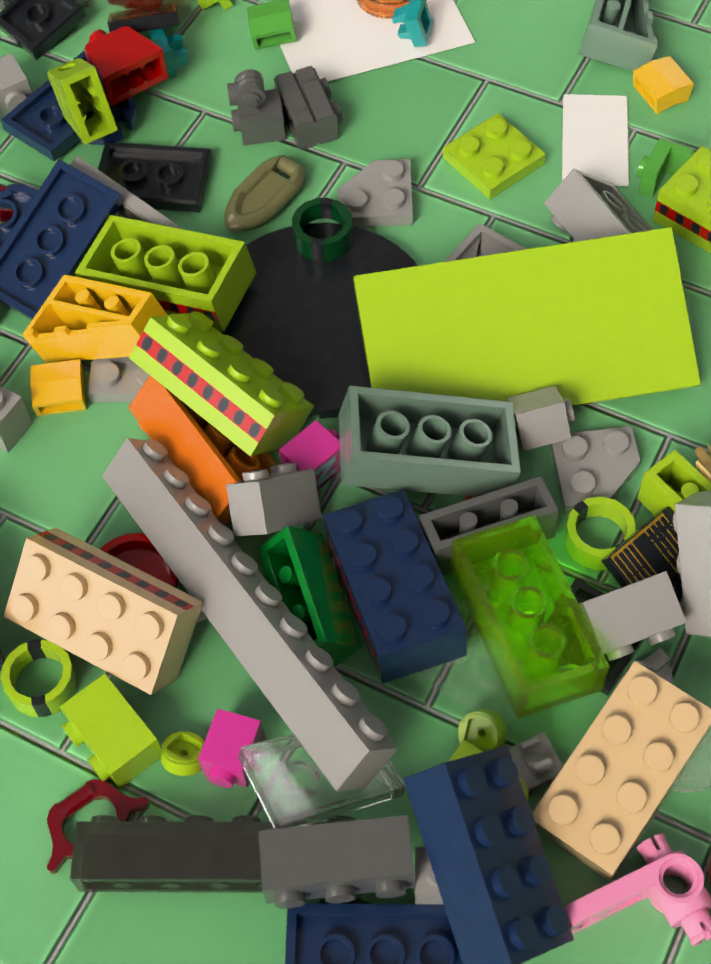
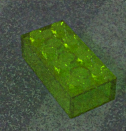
[450,515,609,719]

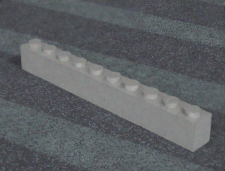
[102,438,398,792]

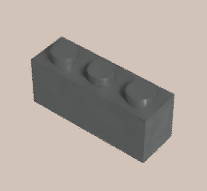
[419,476,559,574]
[258,815,415,909]

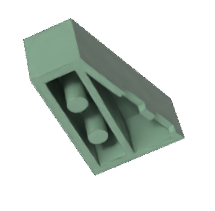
[579,0,658,71]

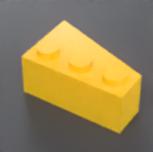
[22,274,167,363]

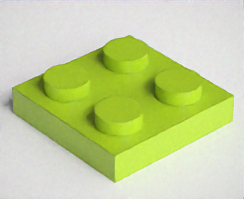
[443,113,546,200]

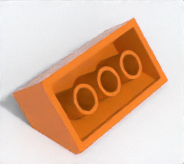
[128,376,278,523]

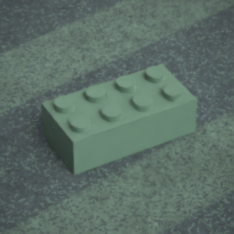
[338,386,521,497]

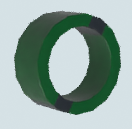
[292,198,353,262]

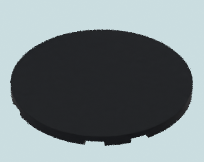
[219,223,418,419]

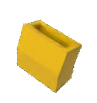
[633,56,694,114]
[30,359,87,416]

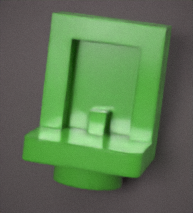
[636,138,694,198]

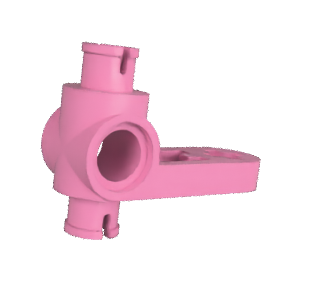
[564,833,711,947]

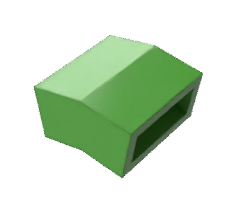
[247,0,297,50]

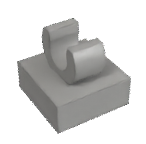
[509,732,563,795]

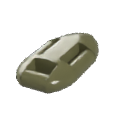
[224,155,306,232]

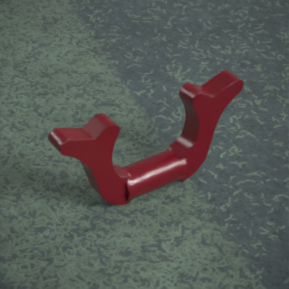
[47,779,150,874]

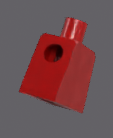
[84,26,169,107]

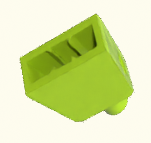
[47,58,118,145]

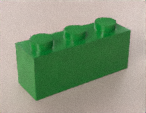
[258,526,362,667]

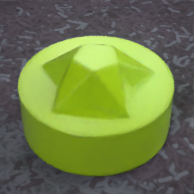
[458,708,507,752]
[161,731,205,776]

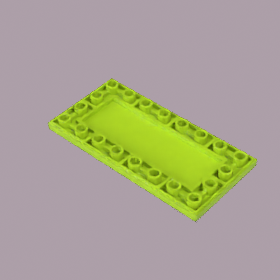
[353,227,701,407]

